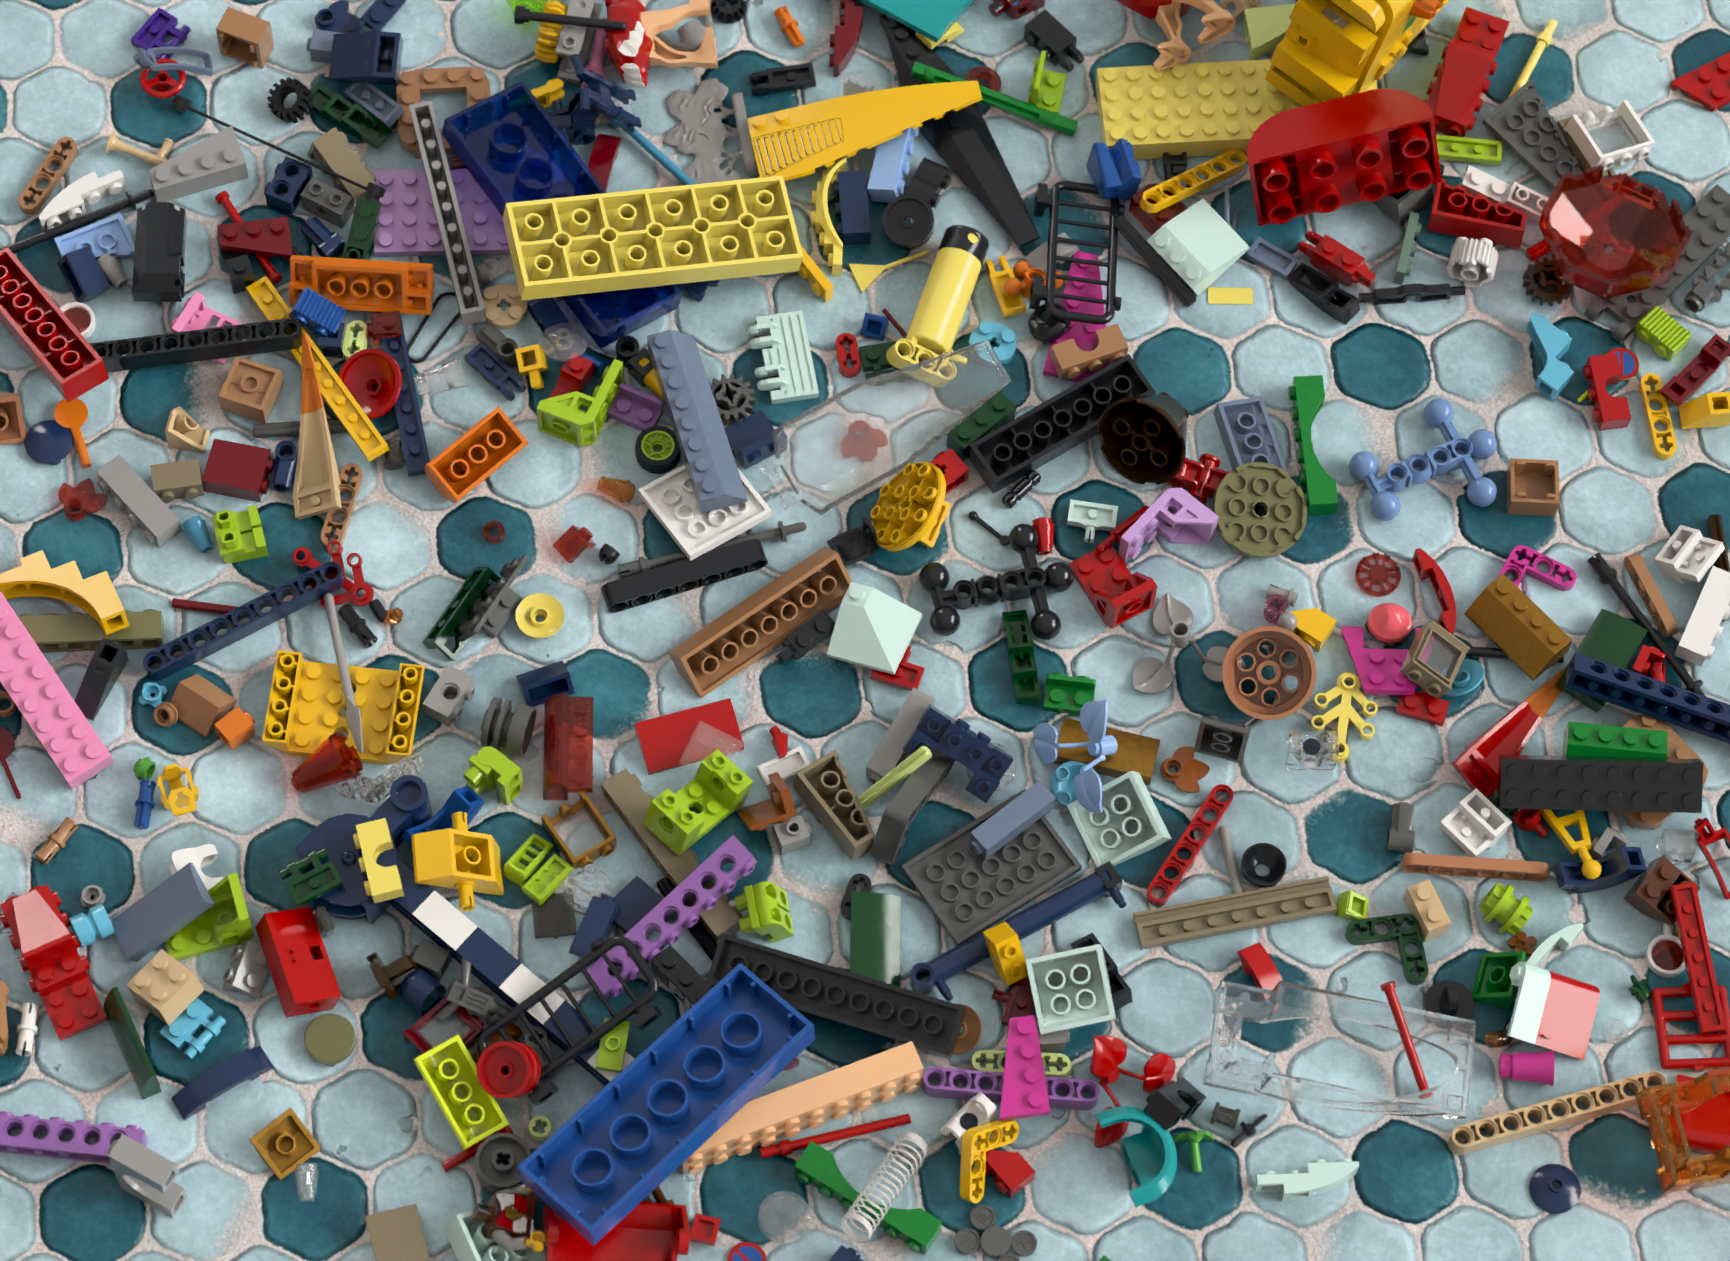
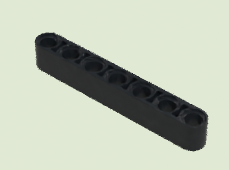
[601,539,768,613]

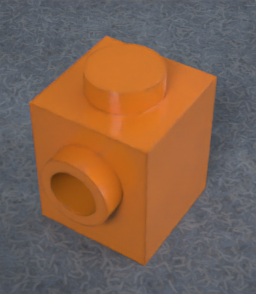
[214,706,255,751]

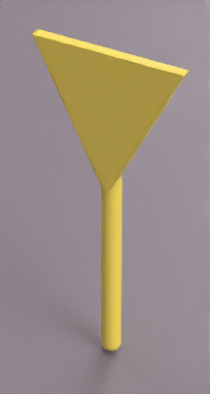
[849,249,930,293]

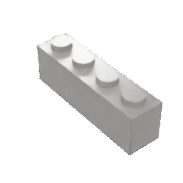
[96,455,182,548]

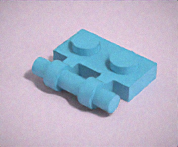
[159,998,226,1060]

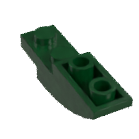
[342,197,382,260]

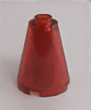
[291,732,363,793]

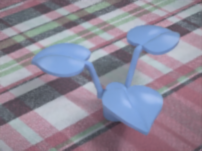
[1033,700,1118,813]

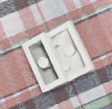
[1654,525,1725,584]
[1439,789,1512,857]

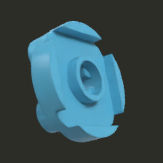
[968,321,1016,369]

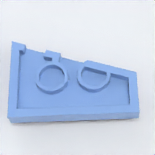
[54,213,135,259]

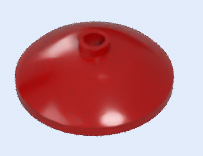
[338,349,402,420]

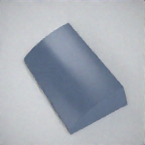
[1213,396,1290,477]
[113,862,215,962]

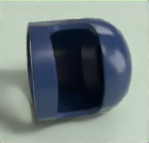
[400,970,446,1017]

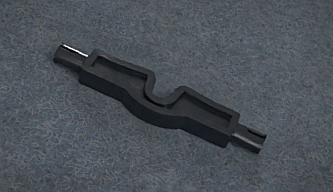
[1358,283,1466,305]

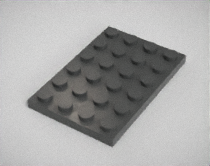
[901,789,1082,946]

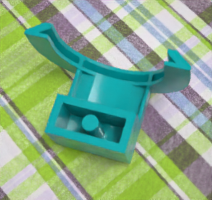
[1095,1106,1177,1208]

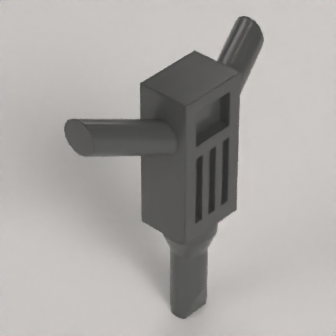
[435,958,518,1022]

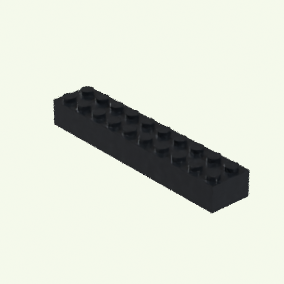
[706,933,967,1058]

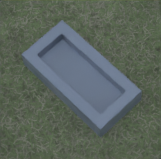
[1246,236,1299,281]

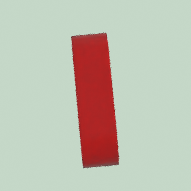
[835,333,860,378]

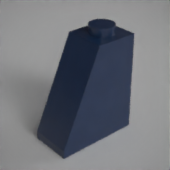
[568,893,620,962]

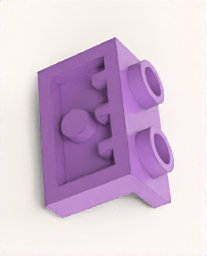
[608,383,664,431]

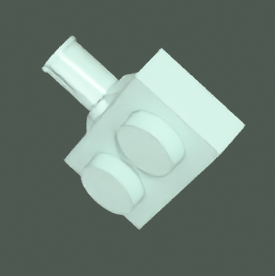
[1067,499,1118,543]

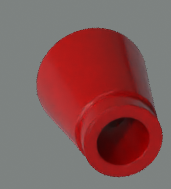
[1032,517,1055,555]

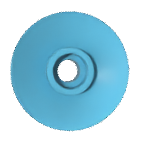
[1440,659,1485,696]

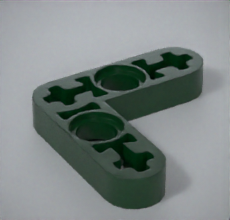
[1345,913,1428,985]

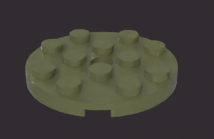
[1212,462,1307,558]

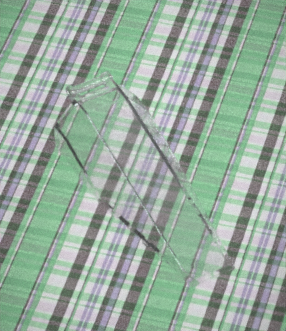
[761,339,1012,515]

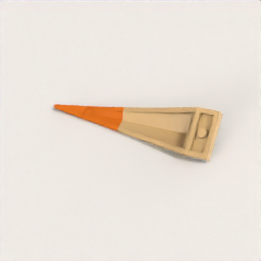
[293,332,342,520]

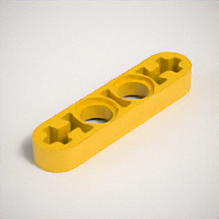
[1639,373,1677,460]

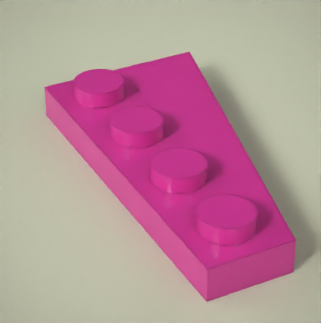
[999,1015,1051,1121]

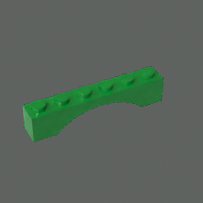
[1288,375,1338,515]
[794,1141,943,1254]

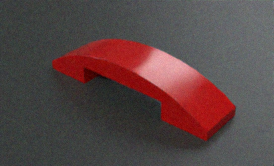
[1412,548,1456,635]

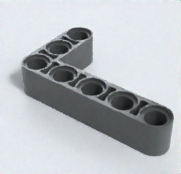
[870,748,955,866]

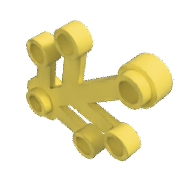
[1310,672,1378,763]

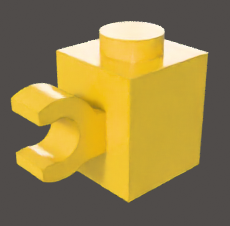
[515,344,548,390]

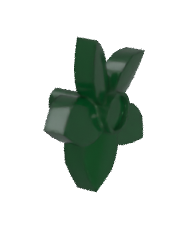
[1629,975,1652,1004]

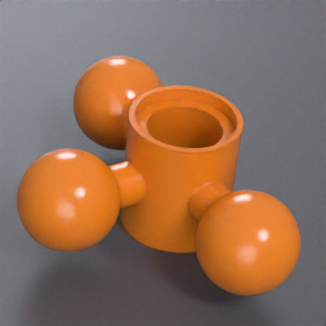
[1004,260,1063,299]

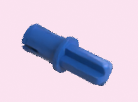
[134,779,156,830]

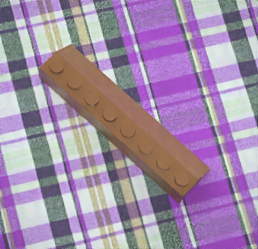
[668,546,852,698]

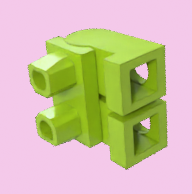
[211,505,269,563]
[463,746,524,806]
[734,881,795,943]

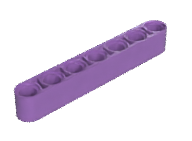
[922,1067,1100,1110]

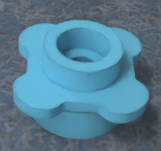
[139,682,167,708]

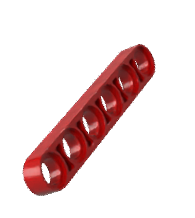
[1147,784,1233,906]

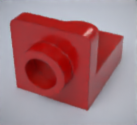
[1632,644,1666,676]

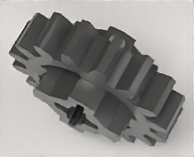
[710,373,755,425]

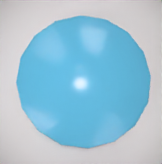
[1050,761,1094,809]

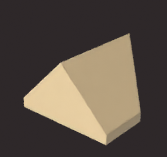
[165,406,210,453]

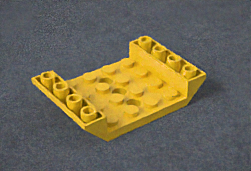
[262,650,425,765]

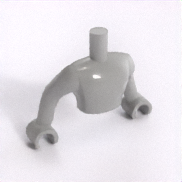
[656,0,716,52]

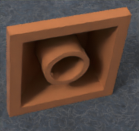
[0,391,26,445]

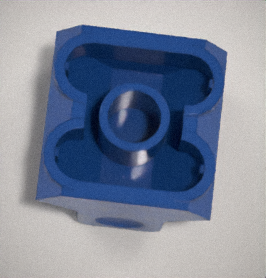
[1086,138,1141,202]

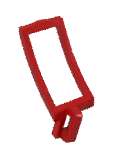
[1693,817,1730,900]

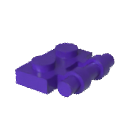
[130,7,191,59]

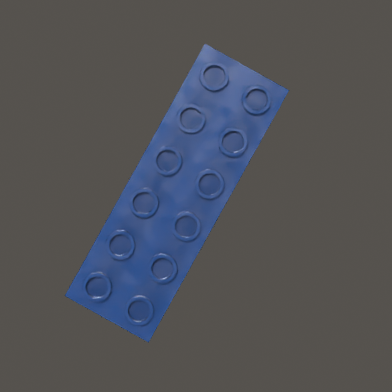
[518,963,815,1246]

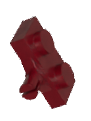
[991,978,1035,1027]

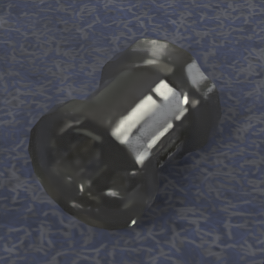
[384,439,405,470]
[1210,1101,1241,1131]

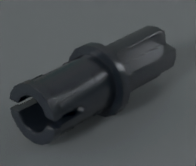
[338,604,378,648]

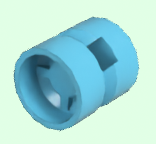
[69,904,115,948]

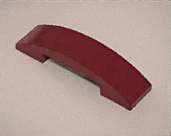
[581,133,622,196]
[1659,334,1730,407]

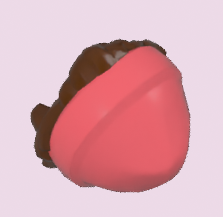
[1365,603,1413,646]

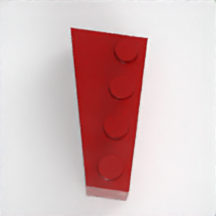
[1428,178,1527,248]

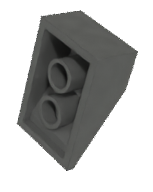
[1373,184,1433,224]
[1194,716,1251,764]

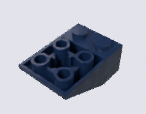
[328,31,403,86]

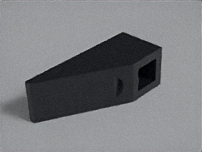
[75,638,129,721]

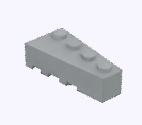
[148,125,248,202]

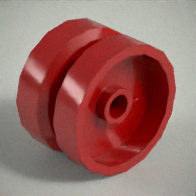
[477,1042,541,1098]

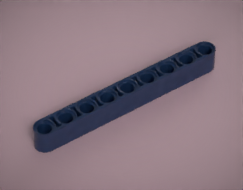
[143,561,345,681]

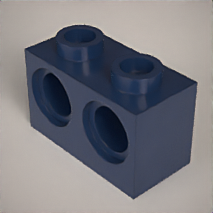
[264,156,313,215]

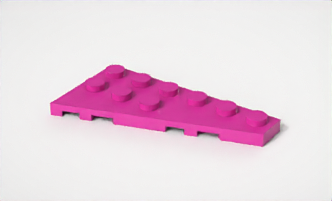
[1043,251,1110,383]

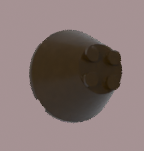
[1097,392,1189,485]

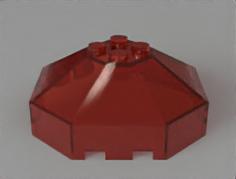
[1539,166,1692,299]

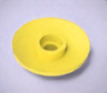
[515,593,565,639]

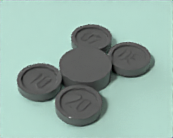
[954,1205,1037,1261]

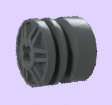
[481,696,537,757]

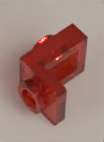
[367,311,402,345]

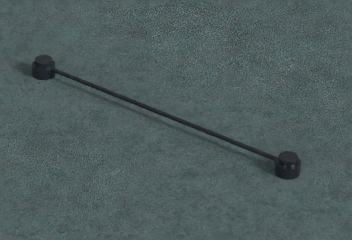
[172,94,386,201]

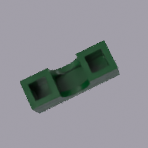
[946,391,1016,462]

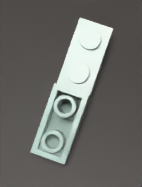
[1254,1158,1359,1202]

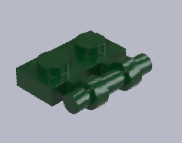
[859,341,912,385]
[278,848,344,908]

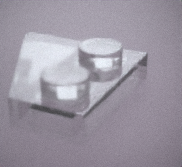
[678,721,744,765]

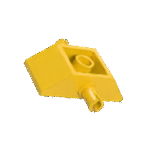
[411,812,504,912]

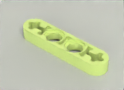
[971,1050,1071,1078]

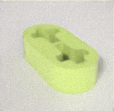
[342,320,369,361]

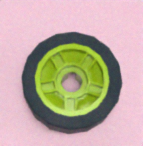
[635,426,681,474]

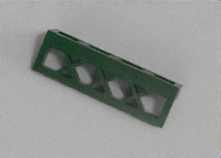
[422,567,500,661]

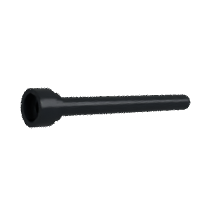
[514,5,627,31]

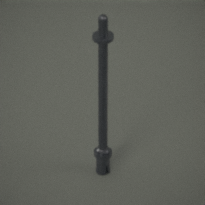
[0,189,154,254]
[1587,552,1706,696]

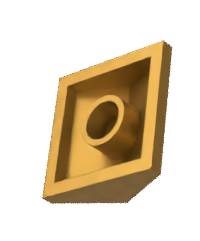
[249,1107,321,1181]

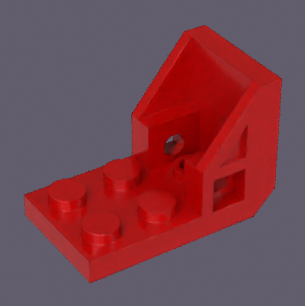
[1068,544,1157,629]

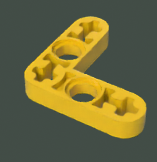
[960,1119,1019,1204]

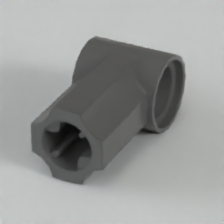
[476,323,518,368]
[1386,802,1415,853]

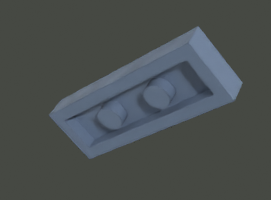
[344,82,405,128]

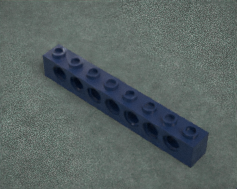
[1565,652,1730,744]

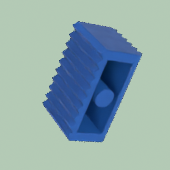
[288,287,347,338]

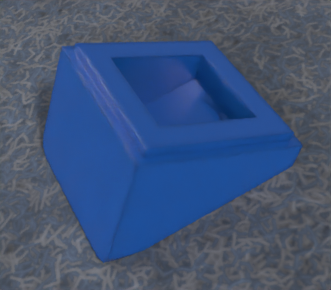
[579,352,608,377]

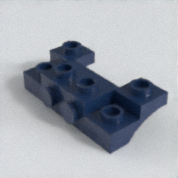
[903,704,1013,803]

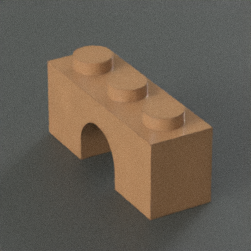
[1050,324,1128,380]

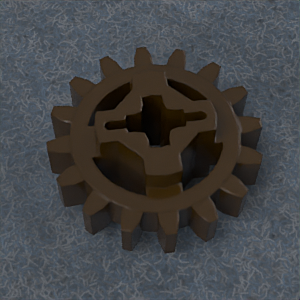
[1522,257,1574,307]

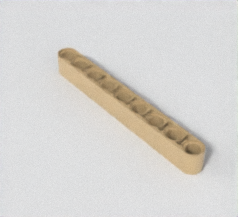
[1448,1071,1666,1155]

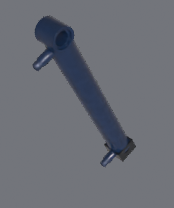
[910,861,1126,1001]

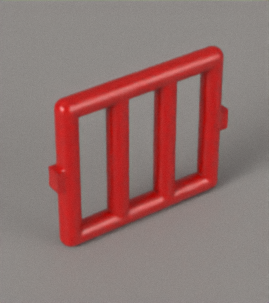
[1651,983,1730,1072]

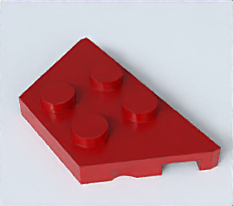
[1670,52,1730,112]

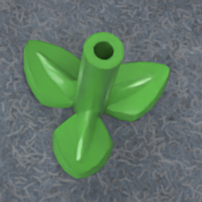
[1173,1131,1214,1172]

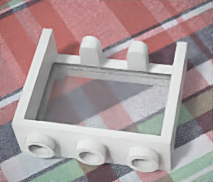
[1564,100,1655,172]

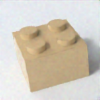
[126,949,205,1026]

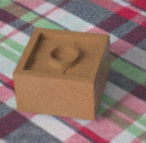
[216,7,274,69]
[218,356,284,423]
[1506,458,1560,516]

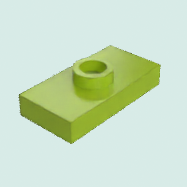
[521,853,574,906]
[596,1018,630,1073]

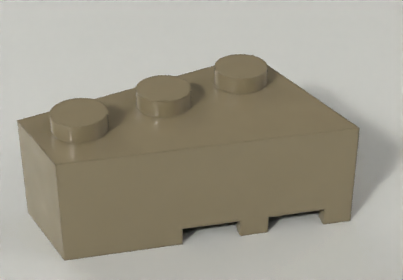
[307,127,377,203]

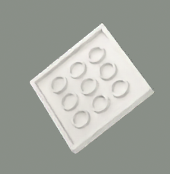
[638,464,772,561]

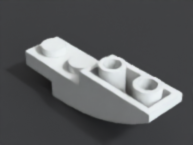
[1460,165,1556,222]
[39,170,127,232]

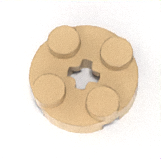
[482,284,528,330]

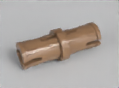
[34,817,79,865]

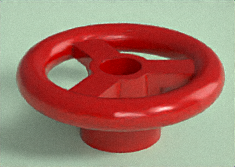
[140,58,186,99]

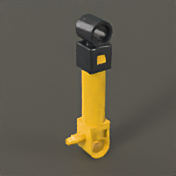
[616,336,665,403]

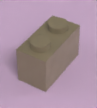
[150,459,204,502]

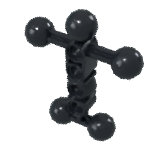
[919,523,1074,640]

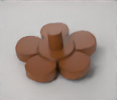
[1508,931,1537,956]

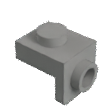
[1590,827,1629,860]

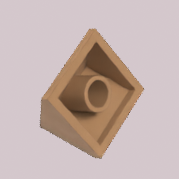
[167,674,237,739]

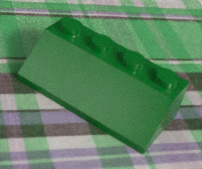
[1563,721,1668,758]

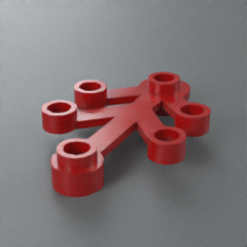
[292,540,374,609]

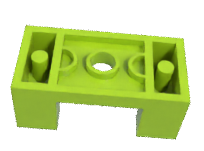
[643,749,753,856]

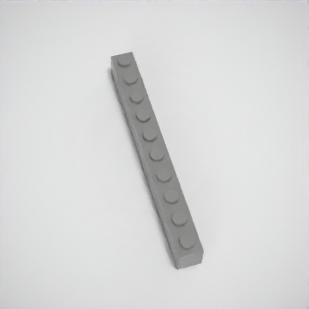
[409,100,486,326]

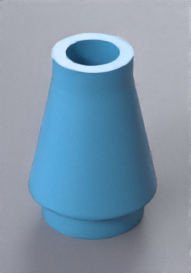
[183,516,213,554]

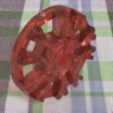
[1355,553,1401,597]

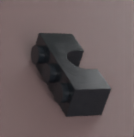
[1143,1078,1206,1130]

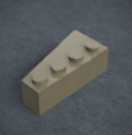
[793,749,875,861]

